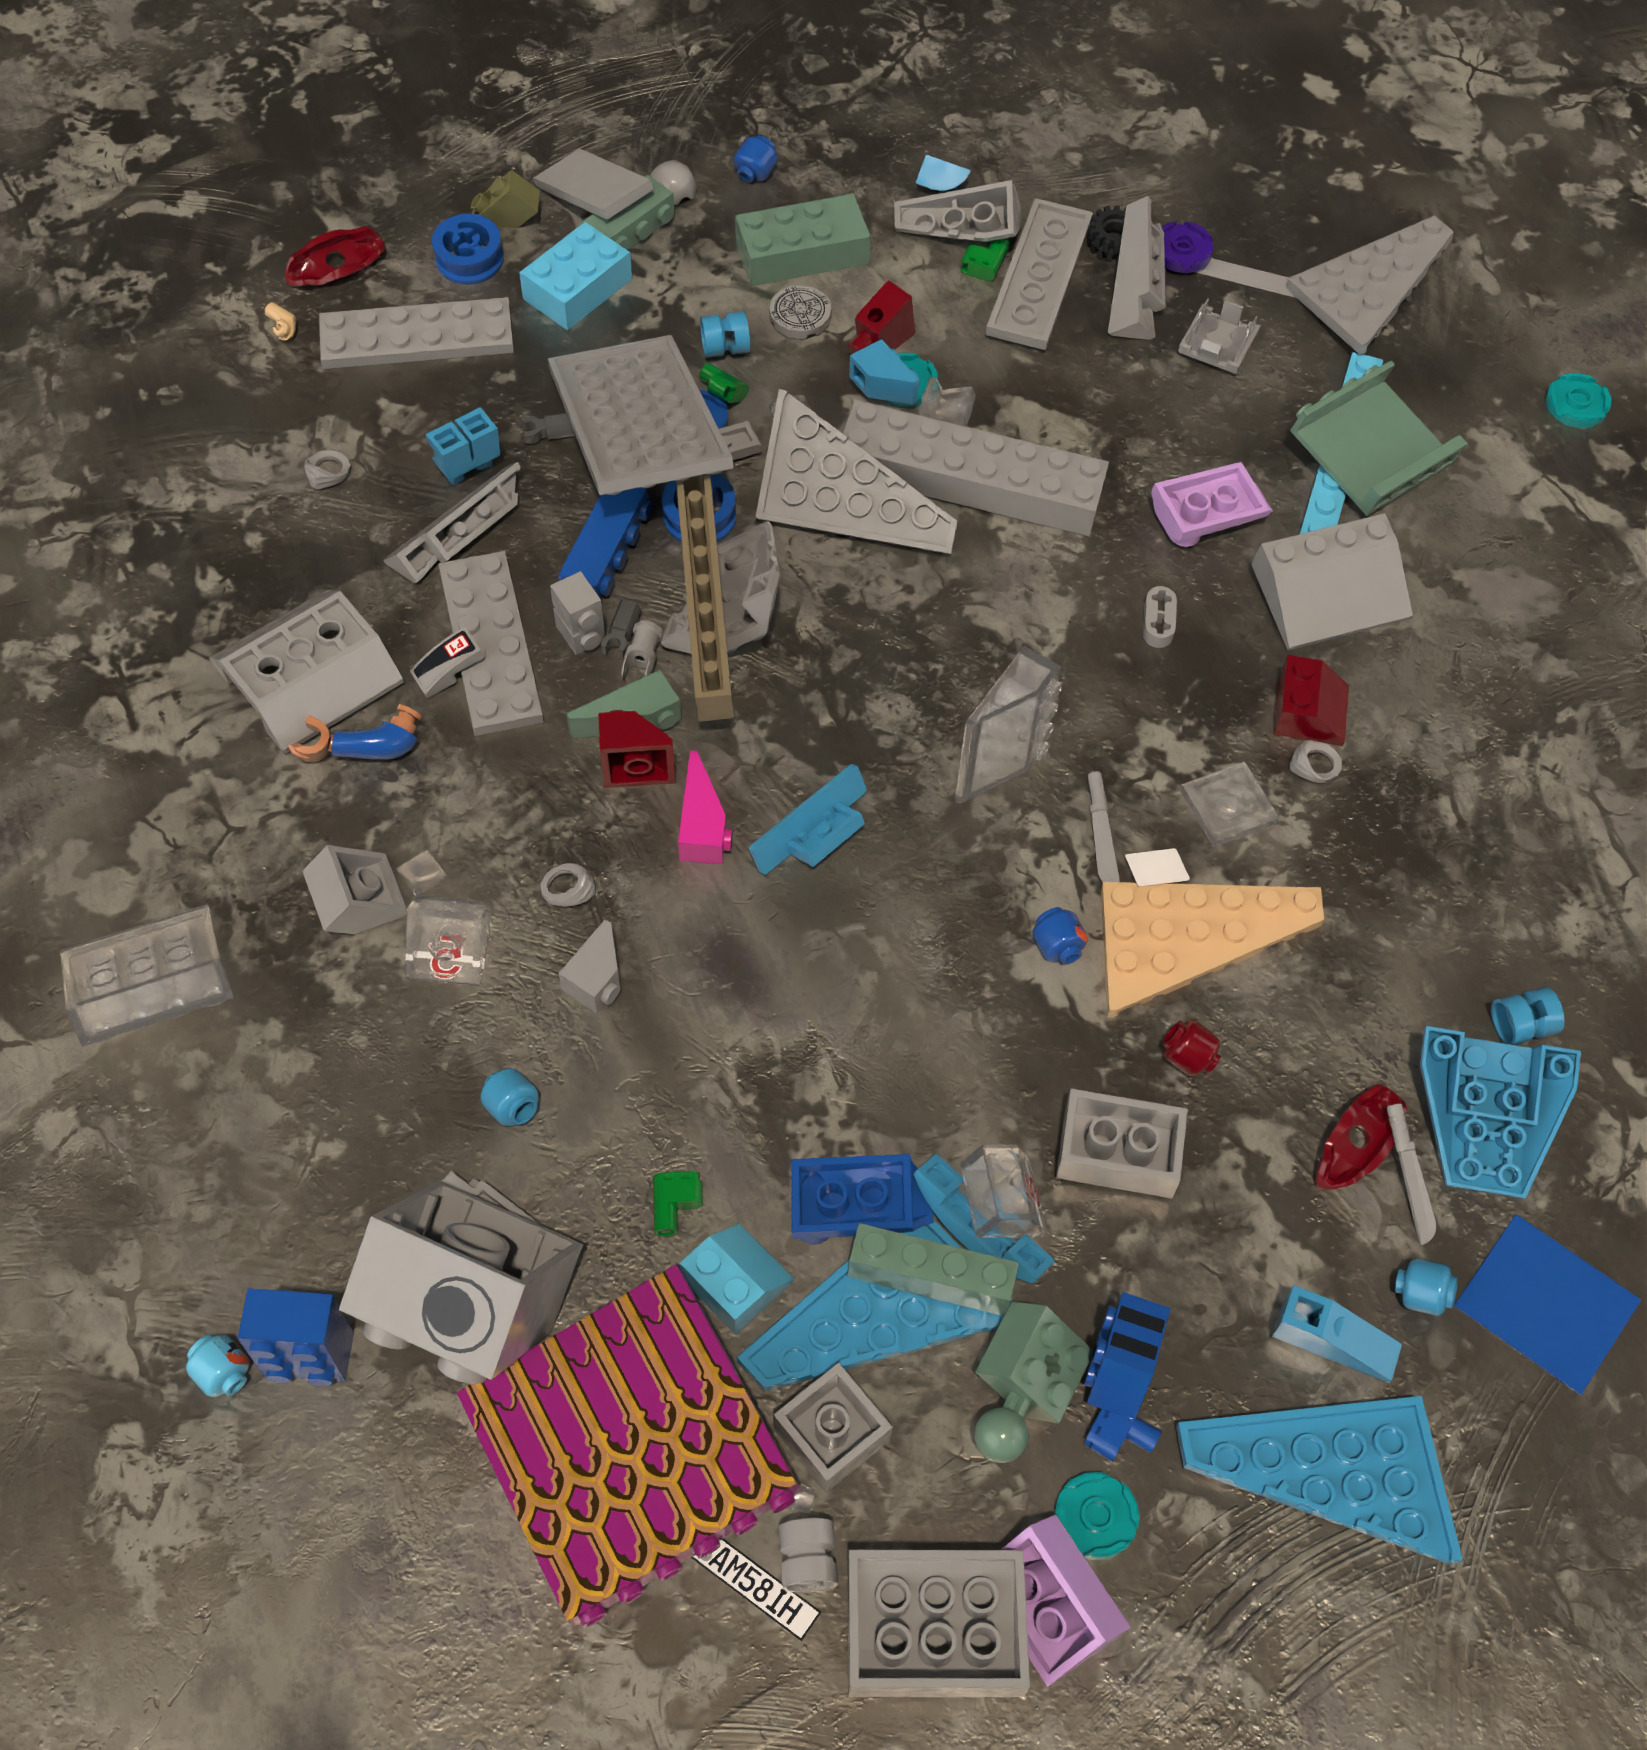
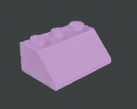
[1001,1515,1131,1687]

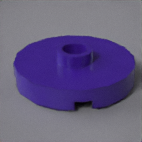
[1162,221,1214,273]

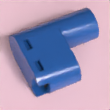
[1084,1409,1162,1462]

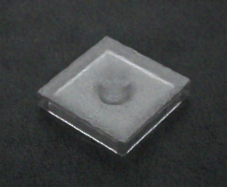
[1180,761,1279,847]

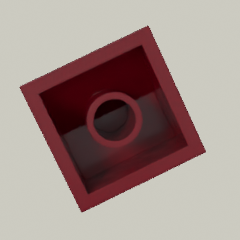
[1274,655,1349,746]
[598,710,676,788]

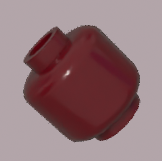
[1162,1020,1221,1076]

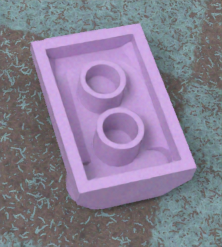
[1151,462,1273,547]

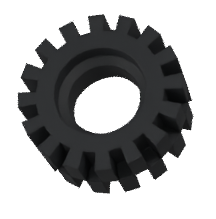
[1087,205,1126,263]

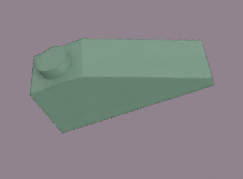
[566,670,682,738]

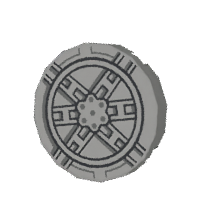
[769,285,832,339]

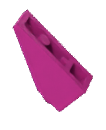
[678,750,733,864]

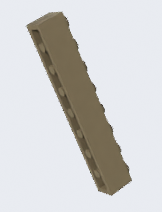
[676,474,734,722]

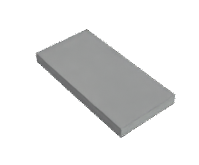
[534,149,654,220]

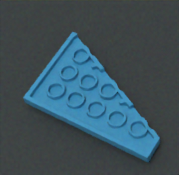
[737,1220,1014,1392]
[1176,1396,1463,1565]

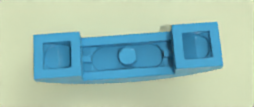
[913,1153,1056,1284]

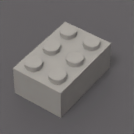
[1056,1089,1188,1198]

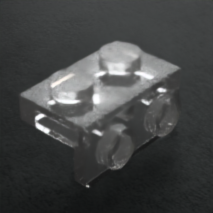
[917,377,976,427]

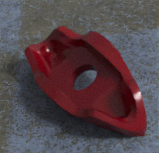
[285,226,385,287]
[1315,1084,1407,1189]

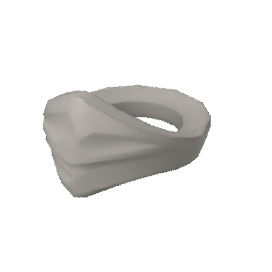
[304,450,351,490]
[1290,740,1342,783]
[540,863,596,907]

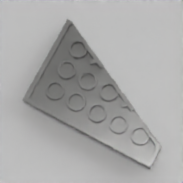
[1286,215,1454,355]
[755,389,958,555]

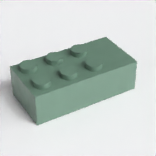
[735,194,871,286]

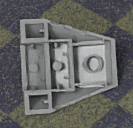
[661,521,780,654]

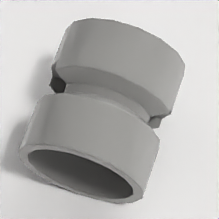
[779,1518,838,1593]

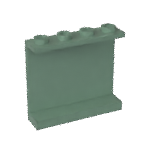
[1290,361,1468,516]

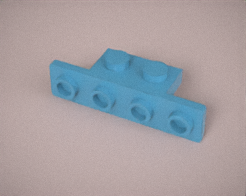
[749,764,867,875]

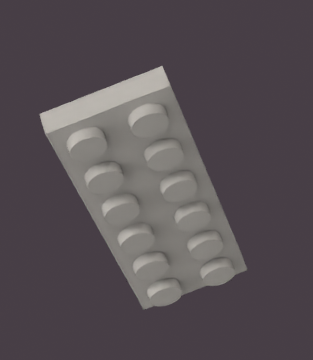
[986,198,1093,350]
[319,297,514,369]
[438,551,544,736]

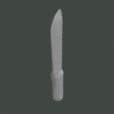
[1087,771,1120,882]
[1387,1104,1436,1245]

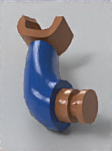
[288,704,422,763]

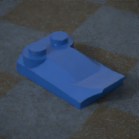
[791,1154,934,1245]

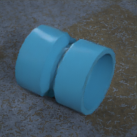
[700,311,750,358]
[1491,987,1565,1045]

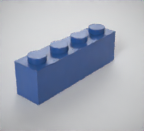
[558,487,652,601]

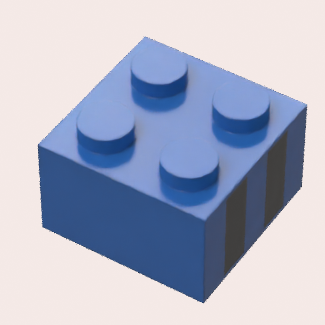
[1084,1292,1171,1420]

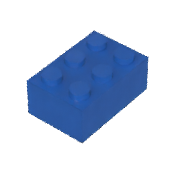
[238,1288,354,1386]

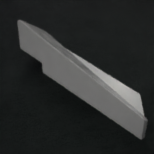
[1108,196,1166,340]
[383,462,520,583]

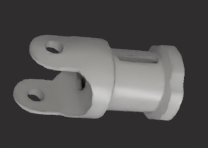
[621,620,664,678]

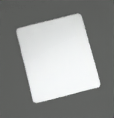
[1125,848,1190,886]

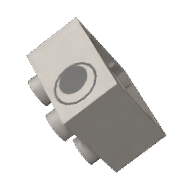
[339,1181,583,1384]

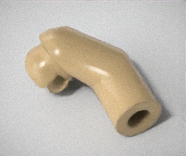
[265,302,296,340]

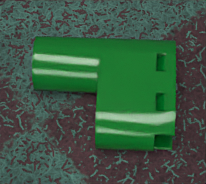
[961,238,1010,281]
[699,363,749,403]
[653,1171,703,1237]

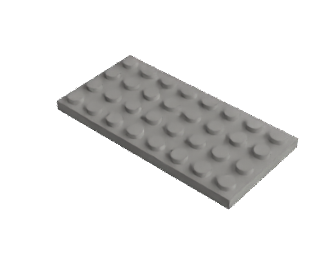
[548,335,733,495]

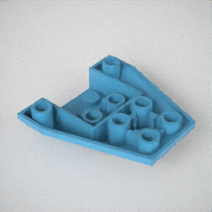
[1420,1026,1581,1199]

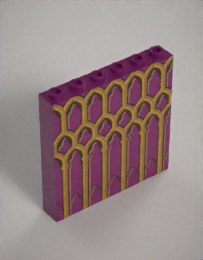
[456,1264,802,1628]

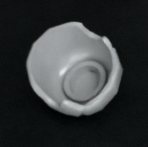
[650,160,697,206]

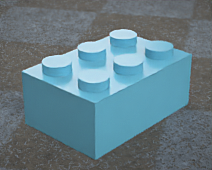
[519,222,632,331]

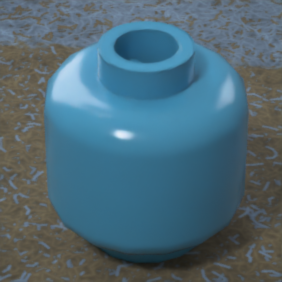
[480,1068,539,1126]
[1395,1258,1458,1316]

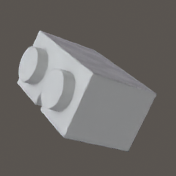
[550,571,605,655]

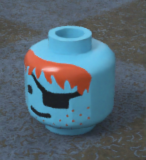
[186,1334,250,1397]

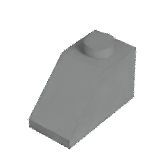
[558,919,620,1014]

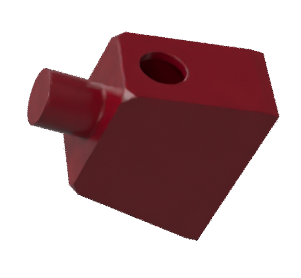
[848,280,915,354]

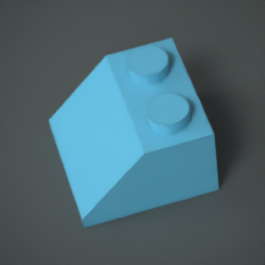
[679,1224,794,1335]

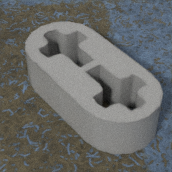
[1143,586,1177,648]

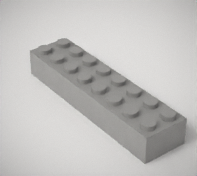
[843,400,1109,537]

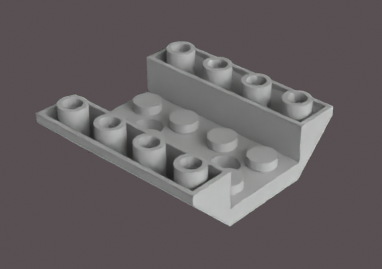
[209,589,404,754]

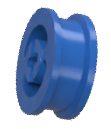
[432,214,504,285]
[662,474,736,543]

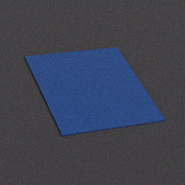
[1454,1214,1641,1395]

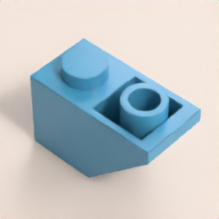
[849,339,920,404]

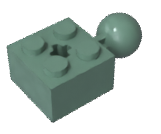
[974,1301,1094,1463]

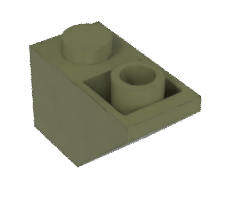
[471,170,540,228]

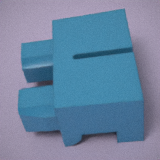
[426,407,500,485]

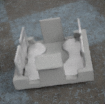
[1178,298,1261,374]

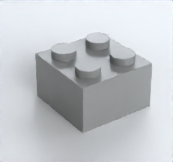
[773,1363,893,1493]

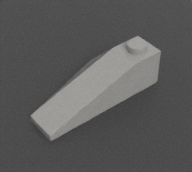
[894,180,1021,242]

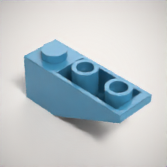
[1272,1285,1402,1383]

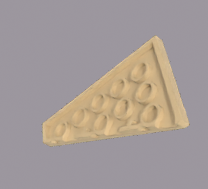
[1101,882,1324,1017]

